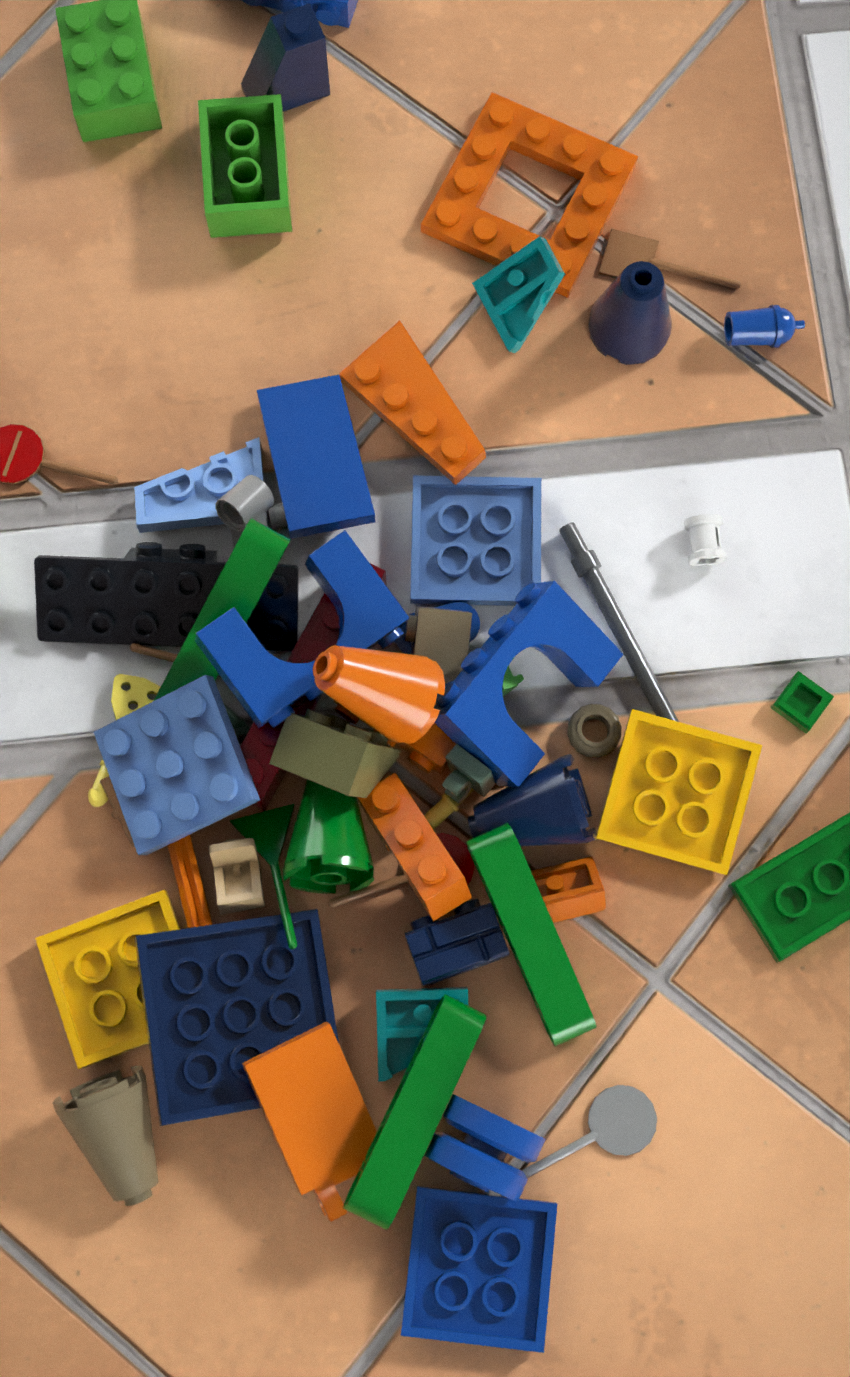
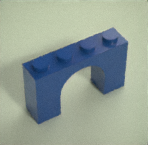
[195,530,409,728]
[434,581,624,788]

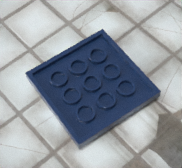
[134,909,339,1126]

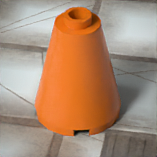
[313,645,445,744]

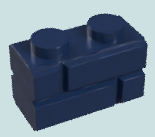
[404,898,510,987]

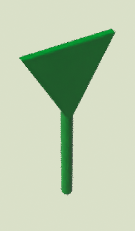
[230,804,297,949]

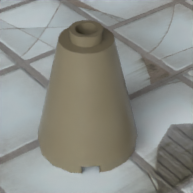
[53,1066,158,1206]

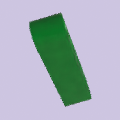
[154,518,291,701]
[466,823,597,1047]
[343,994,487,1230]

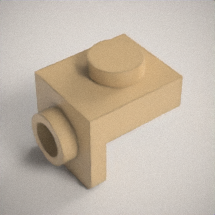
[209,838,265,915]

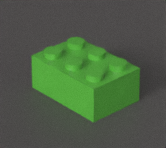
[55,0,162,142]
[198,94,293,238]

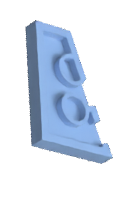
[134,437,267,533]

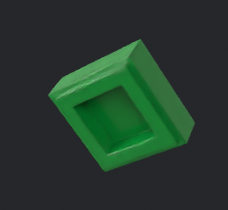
[771,671,834,733]

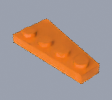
[339,320,486,485]

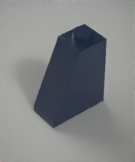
[241,3,330,112]

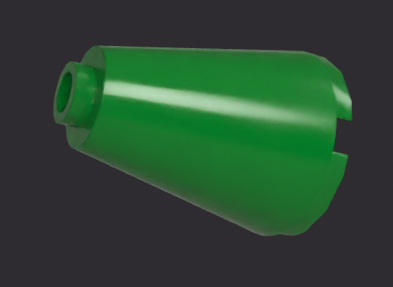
[283,779,374,894]

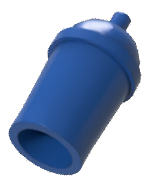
[724,305,805,348]

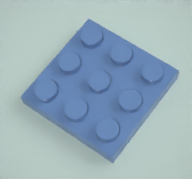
[410,475,542,606]
[94,675,260,855]

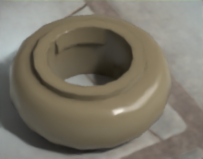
[567,704,622,758]

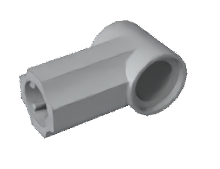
[215,475,274,547]

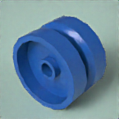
[424,1094,546,1202]

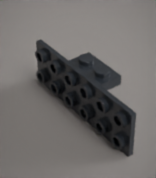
[34,542,299,651]

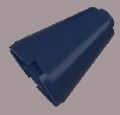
[588,261,672,365]
[468,754,597,847]

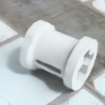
[684,514,727,566]

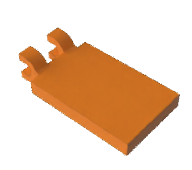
[242,1022,377,1222]

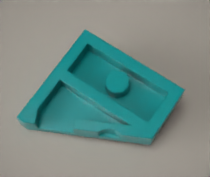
[472,236,565,353]
[376,987,469,1082]

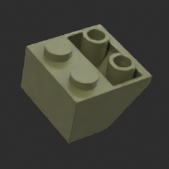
[269,708,401,798]

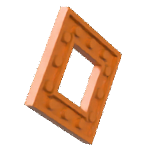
[421,92,638,298]

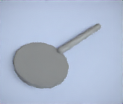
[522,1085,657,1178]

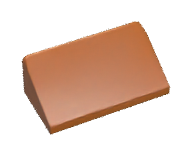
[531,856,606,923]

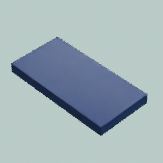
[257,375,375,539]

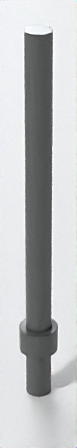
[559,522,679,722]

